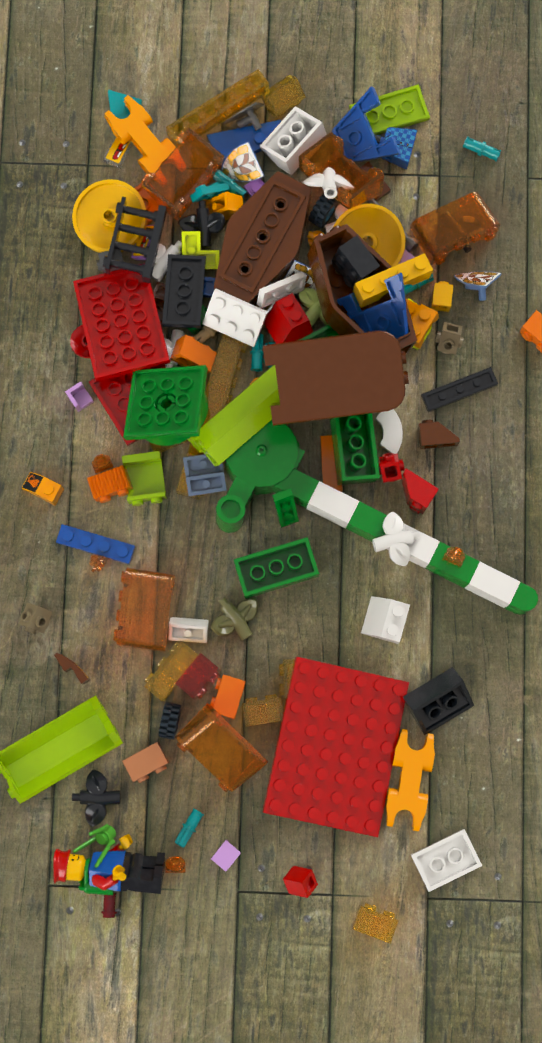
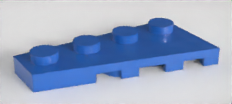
[207,120,281,167]

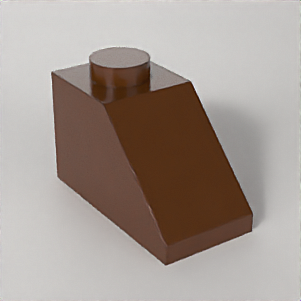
[418,419,460,450]

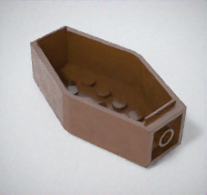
[214,171,311,306]
[307,224,417,354]

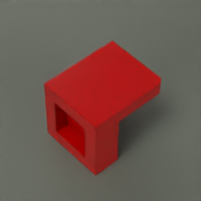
[283,866,318,898]

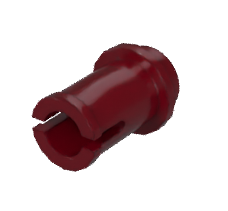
[101,893,117,918]

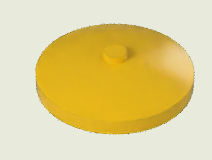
[72,179,147,253]
[333,203,406,267]

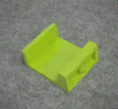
[122,451,167,506]

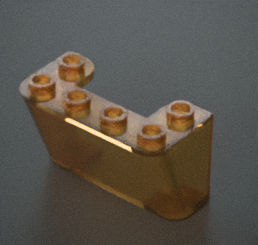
[299,132,384,209]
[410,191,500,266]
[113,568,175,652]

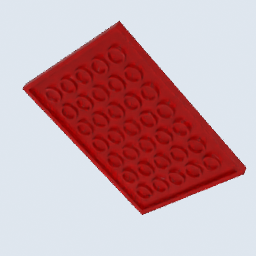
[262,657,409,837]

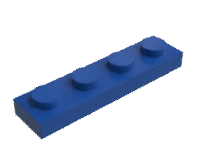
[56,524,135,565]

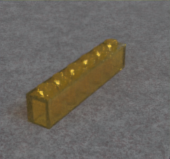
[166,69,269,150]

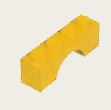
[353,253,433,308]

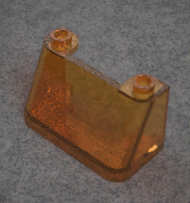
[141,128,224,221]
[175,703,268,792]

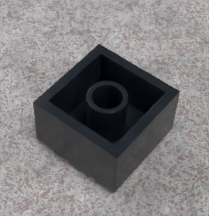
[331,235,380,289]

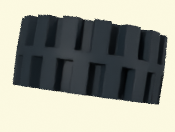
[308,193,339,228]

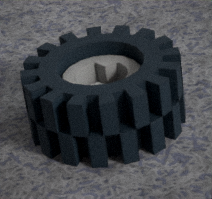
[159,702,181,740]

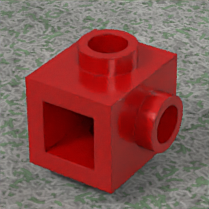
[378,453,405,483]

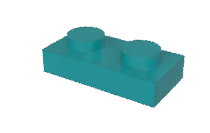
[190,182,230,203]

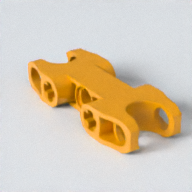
[104,95,186,187]
[385,729,435,831]

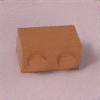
[122,742,169,784]

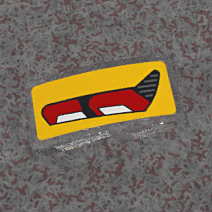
[103,136,134,169]

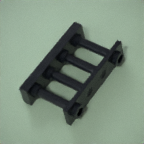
[103,197,167,283]

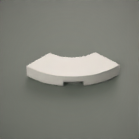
[376,409,403,454]

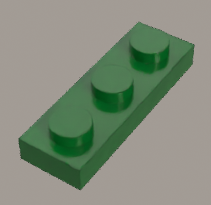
[272,488,299,528]

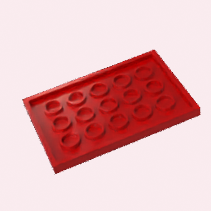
[73,263,170,382]

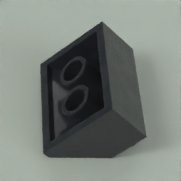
[403,667,474,735]

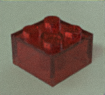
[175,653,220,700]

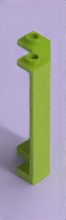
[187,365,280,467]
[0,695,123,804]

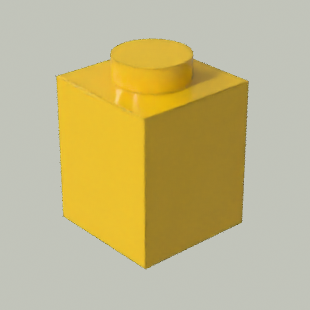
[431,281,453,312]

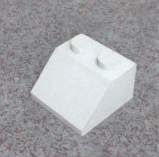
[361,596,410,644]

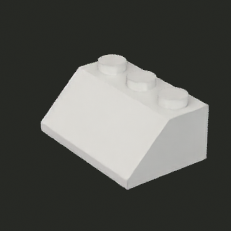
[260,106,327,175]

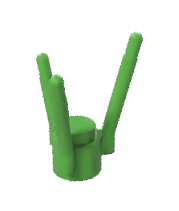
[73,824,116,868]

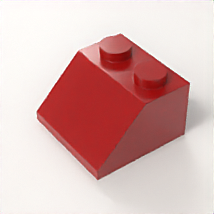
[264,293,313,343]
[401,468,439,514]

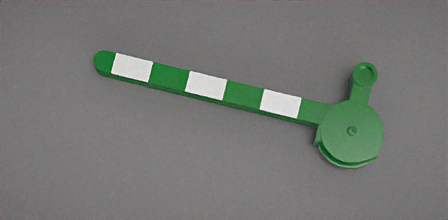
[216,420,538,615]

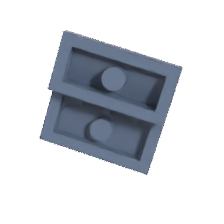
[183,454,227,496]

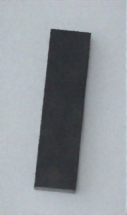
[421,367,498,413]

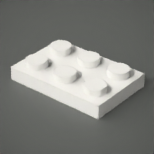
[202,289,268,347]
[411,829,482,892]

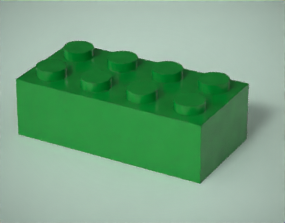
[330,413,380,485]
[233,537,319,599]

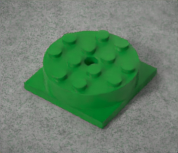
[123,365,208,446]

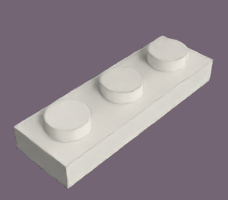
[257,271,307,309]

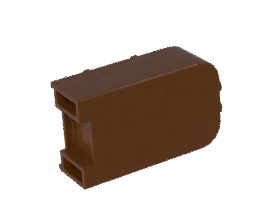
[263,330,409,426]

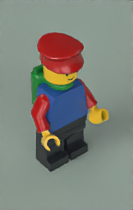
[53,834,165,895]

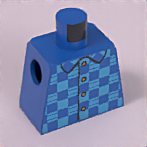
[374,127,417,169]

